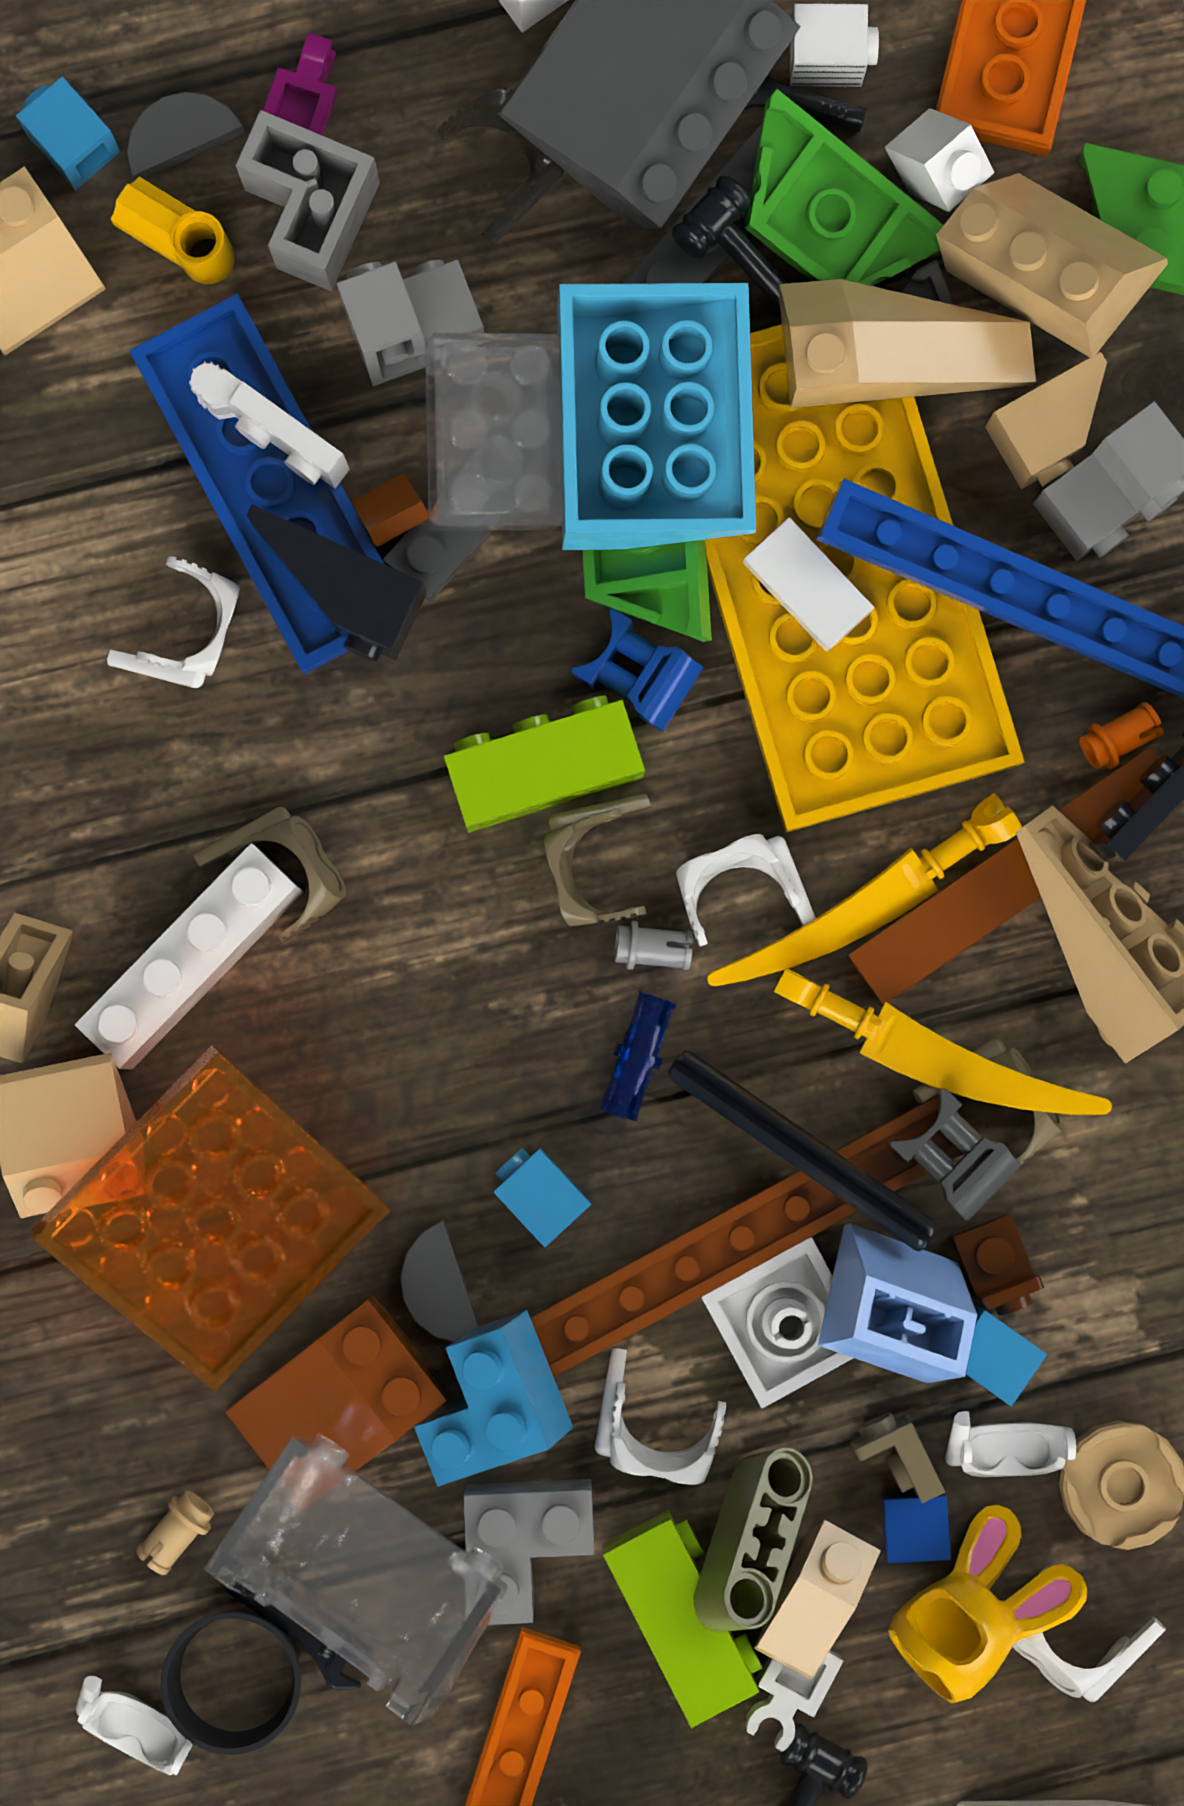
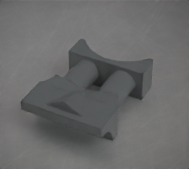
[888,1089,1022,1221]

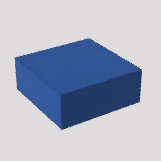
[881,1493,951,1564]

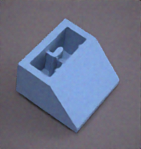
[818,1223,977,1383]

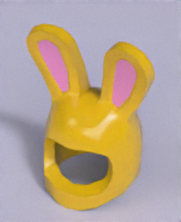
[888,1505,1087,1703]

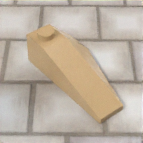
[778,279,1036,408]
[1016,805,1184,1063]

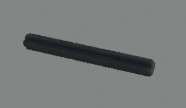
[668,1050,937,1251]

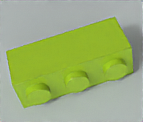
[444,696,645,833]
[602,1509,763,1728]

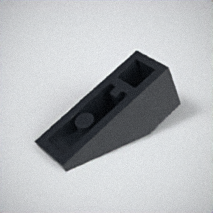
[246,505,427,662]

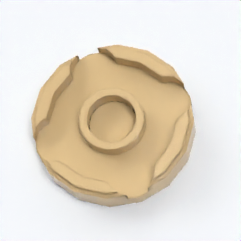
[1059,1420,1184,1550]

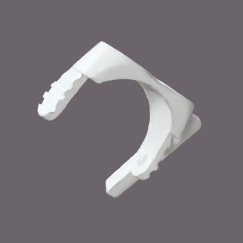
[107,556,240,688]
[676,834,816,947]
[595,1348,726,1485]
[944,1411,1076,1477]
[1012,1566,1166,1702]
[75,1676,192,1776]

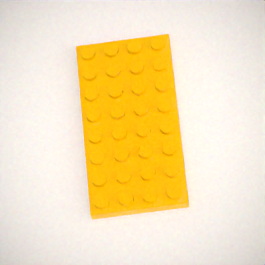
[705,324,1025,833]

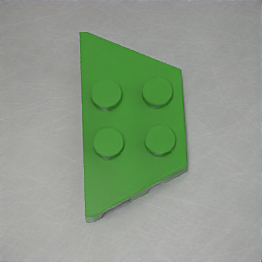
[744,89,943,286]
[1079,142,1184,295]
[582,540,712,642]

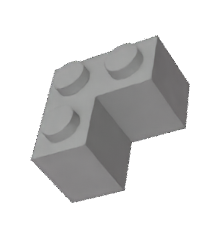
[236,110,380,292]
[337,259,486,386]
[1033,401,1184,561]
[464,1479,594,1626]

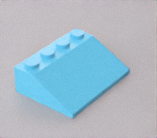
[556,283,756,550]

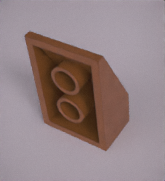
[225,1294,450,1511]

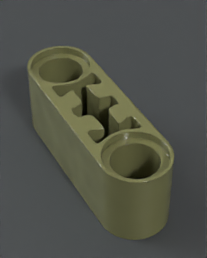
[694,1448,813,1632]

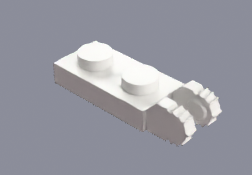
[189,361,350,489]

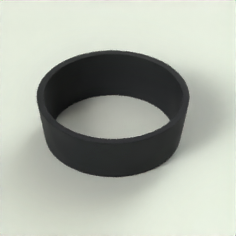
[161,1610,301,1755]

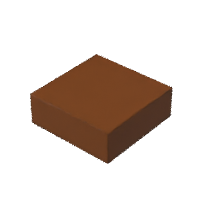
[350,473,430,547]

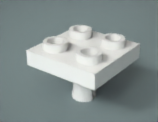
[701,1237,853,1408]

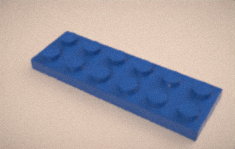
[129,293,384,675]

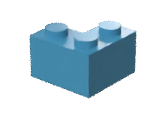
[414,1310,574,1487]

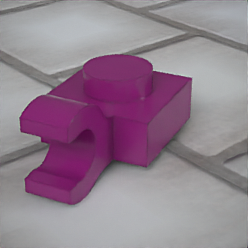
[263,33,338,136]

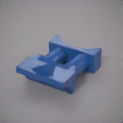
[571,608,704,732]

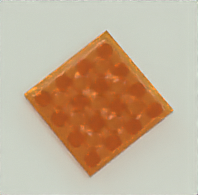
[30,1045,391,1391]

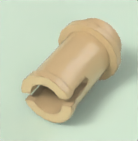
[135,1491,214,1575]

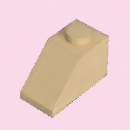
[985,352,1107,489]
[0,912,73,1063]
[754,1520,881,1679]

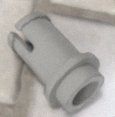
[614,921,693,970]

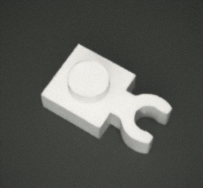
[745,1649,844,1752]

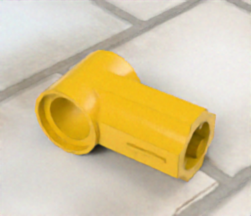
[111,176,235,284]

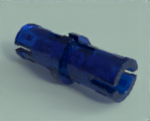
[599,991,677,1122]

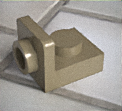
[849,1412,945,1504]

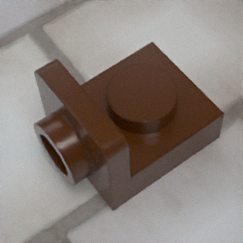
[950,1214,1044,1316]

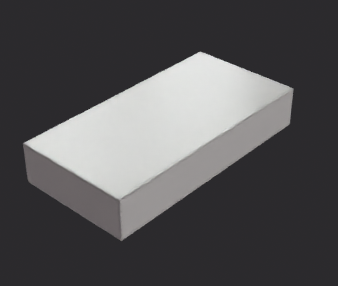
[743,517,874,652]

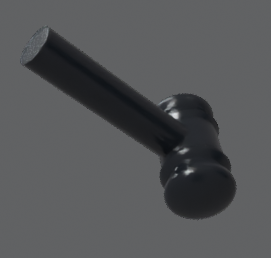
[672,175,788,312]
[779,1724,868,1806]

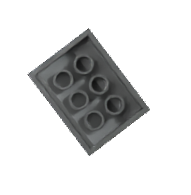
[497,0,801,230]

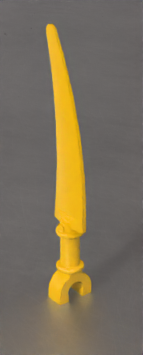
[707,793,1022,986]
[774,969,1112,1115]

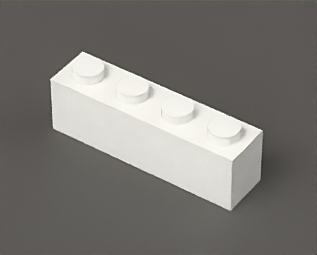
[75,843,304,1069]

